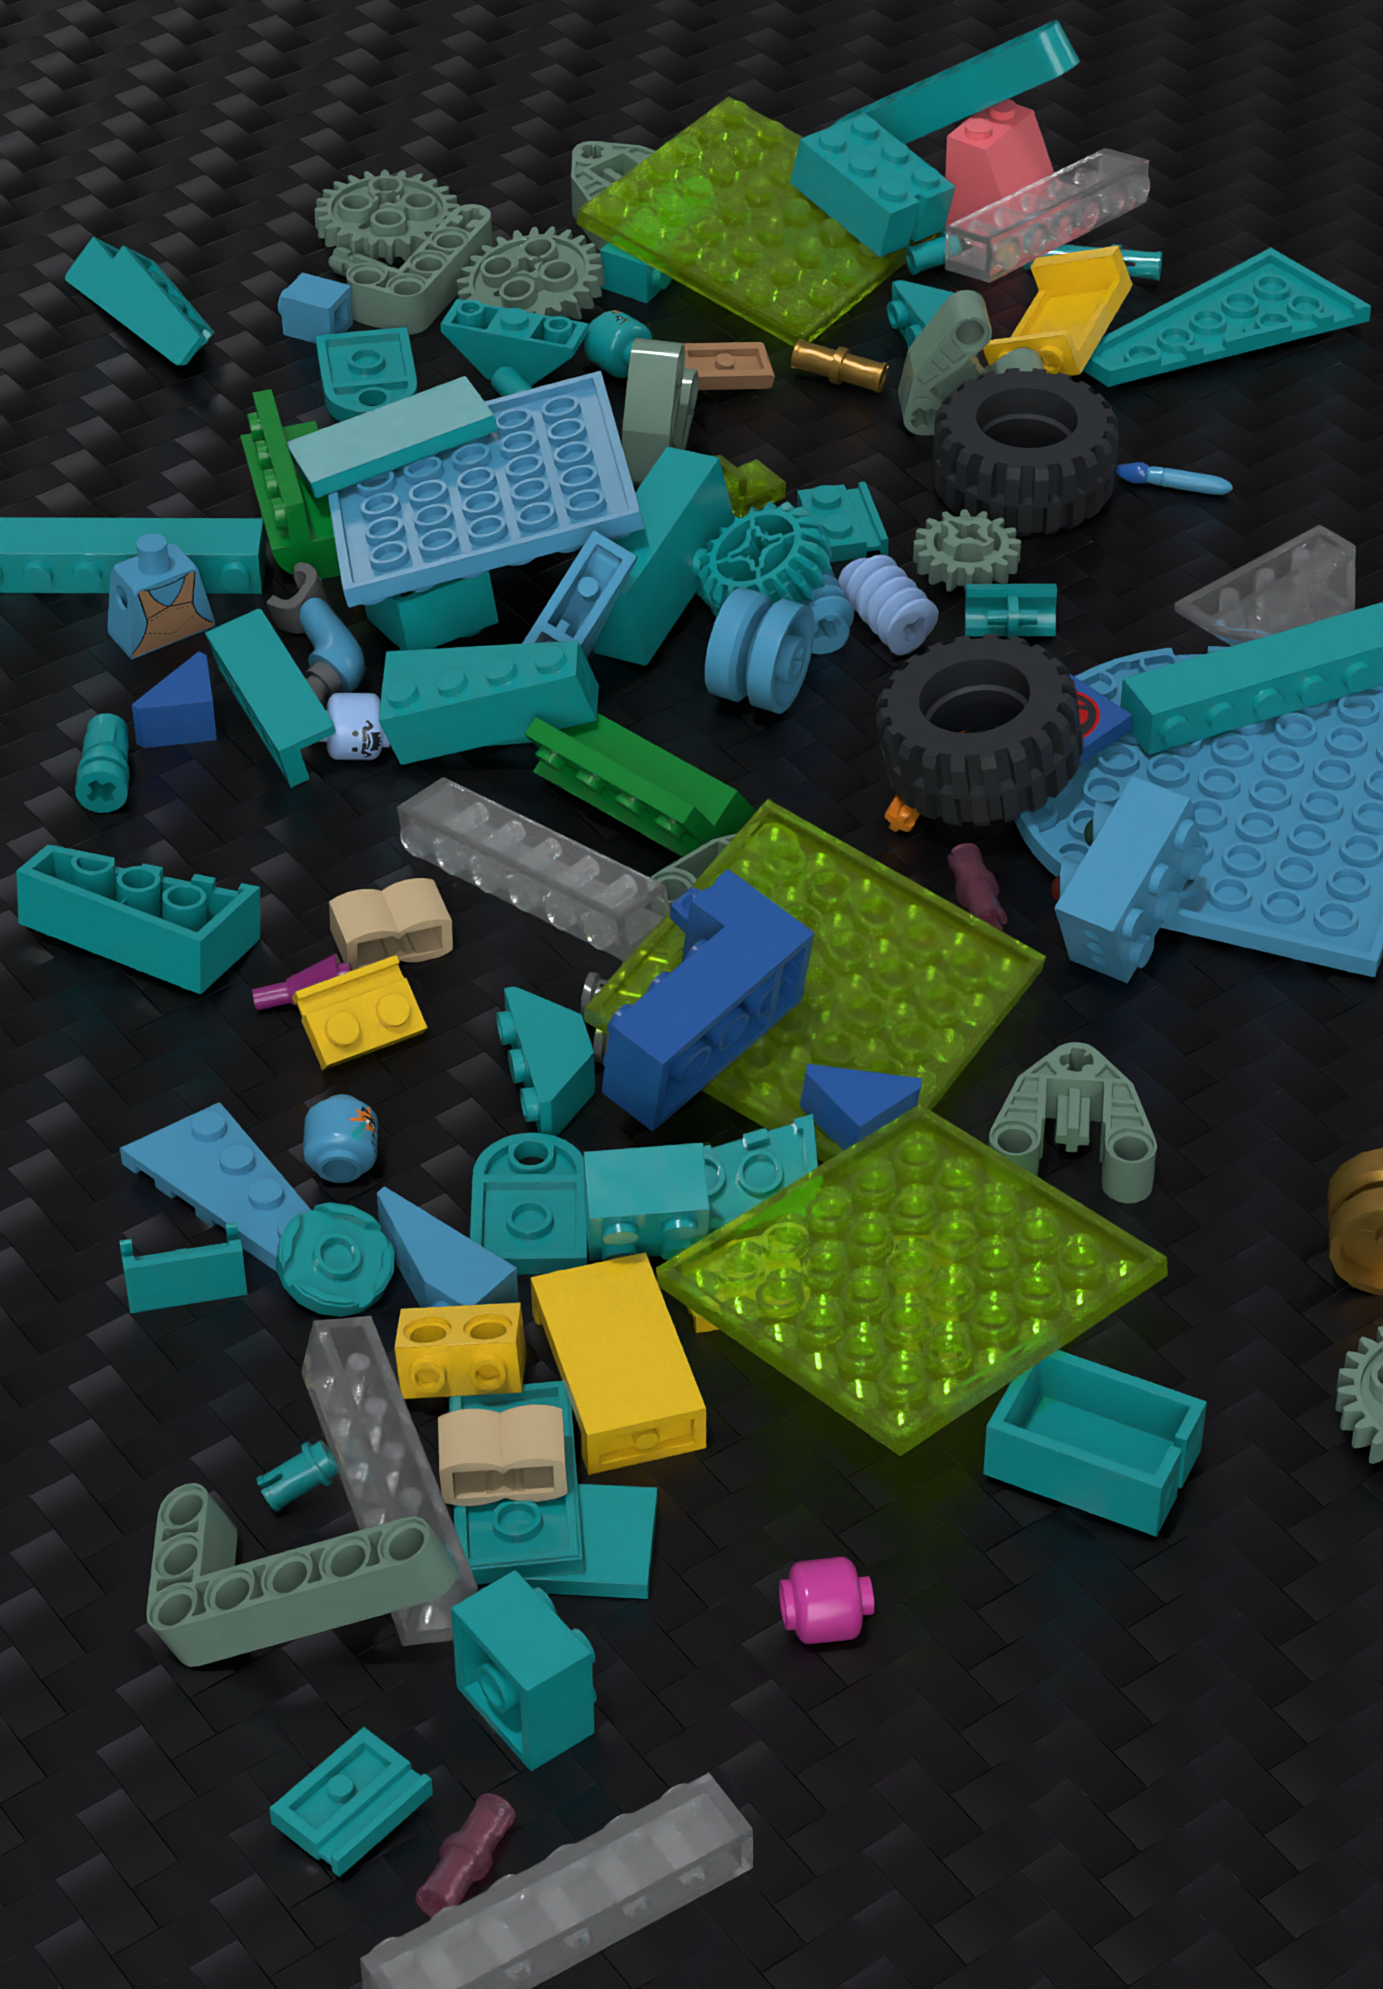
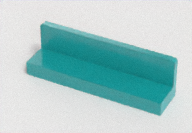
[205,609,336,787]

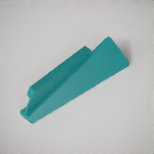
[65,236,215,366]

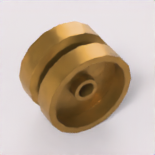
[1327,1148,1383,1295]

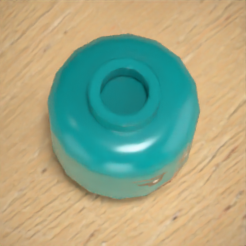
[584,310,653,379]

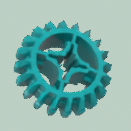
[698,501,833,613]

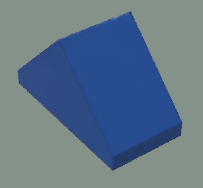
[132,651,217,748]
[800,1064,922,1160]

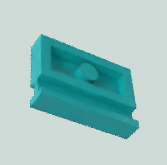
[797,482,888,562]
[269,1727,433,1877]

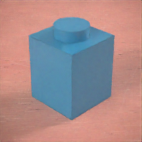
[278,273,353,343]

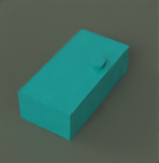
[593,447,734,666]

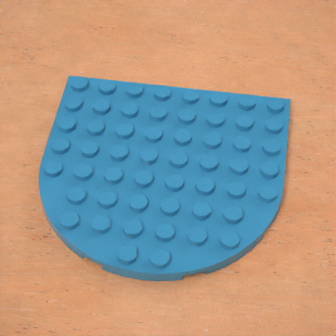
[1014,646,1383,978]

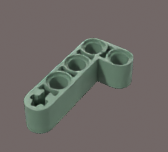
[346,204,493,335]

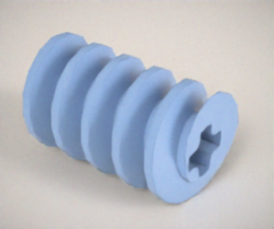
[838,555,938,656]

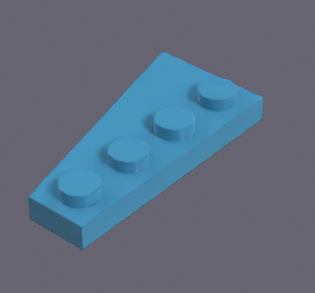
[120,1102,311,1273]

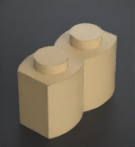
[329,878,453,970]
[438,1404,567,1506]

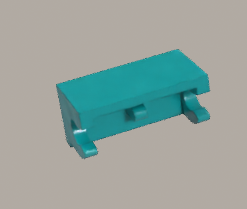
[119,1222,248,1313]

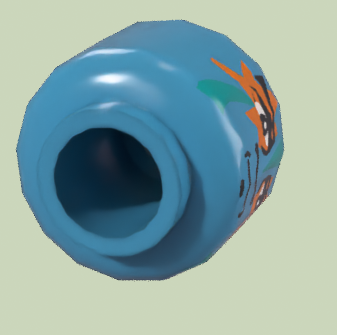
[303,1094,379,1183]

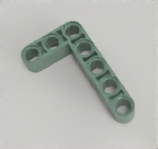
[146,1483,458,1667]

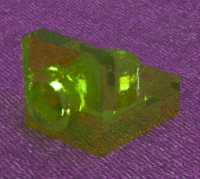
[715,454,786,518]

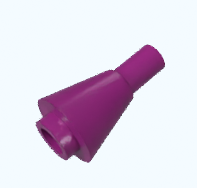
[252,953,353,1010]

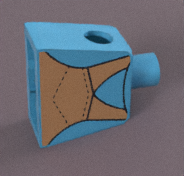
[107,533,215,660]

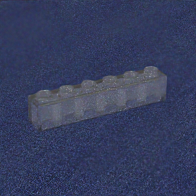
[945,148,1150,283]
[397,777,673,962]
[301,1316,478,1646]
[360,1773,753,1989]

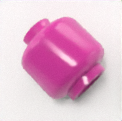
[779,1557,874,1644]

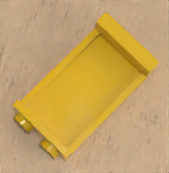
[983,245,1133,376]
[531,1252,706,1475]

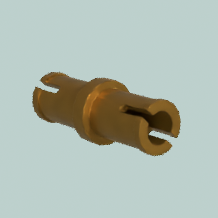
[791,339,889,393]

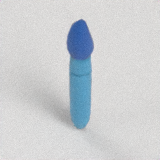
[1116,462,1233,495]

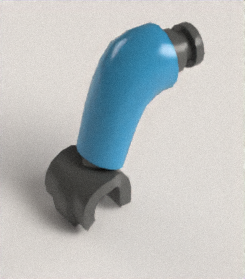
[266,562,366,707]

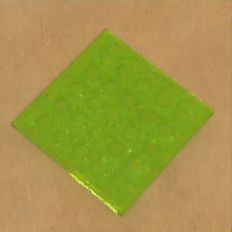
[576,96,944,347]
[584,799,1046,1189]
[656,1104,1168,1456]

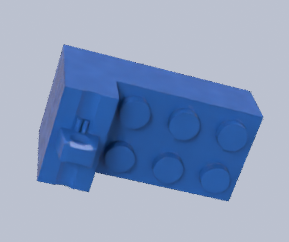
[602,869,814,1132]

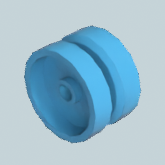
[705,587,815,714]

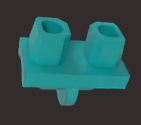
[965,584,1057,639]

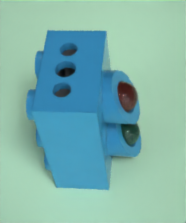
[1051,776,1205,984]

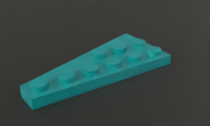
[1083,248,1371,387]

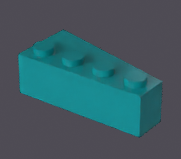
[378,641,599,765]
[16,844,260,994]

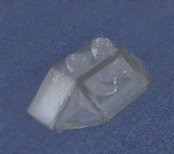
[1175,525,1356,646]

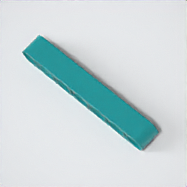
[830,20,1080,144]

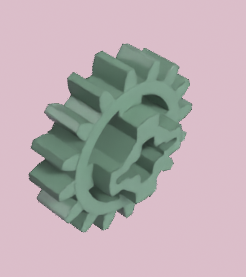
[913,509,1021,592]

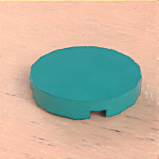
[276,1202,395,1317]

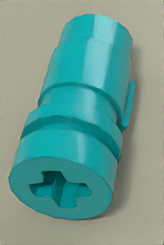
[75,714,130,813]

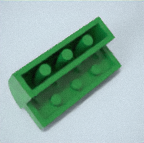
[240,389,341,579]
[524,713,756,857]

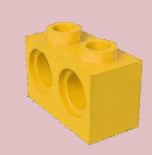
[394,1302,526,1399]

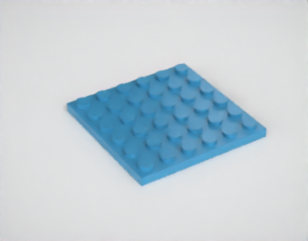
[328,371,645,607]

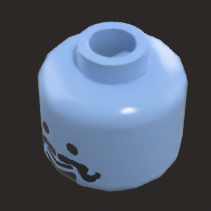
[318,693,390,760]

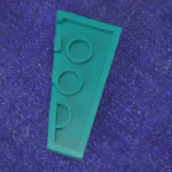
[703,1114,823,1237]

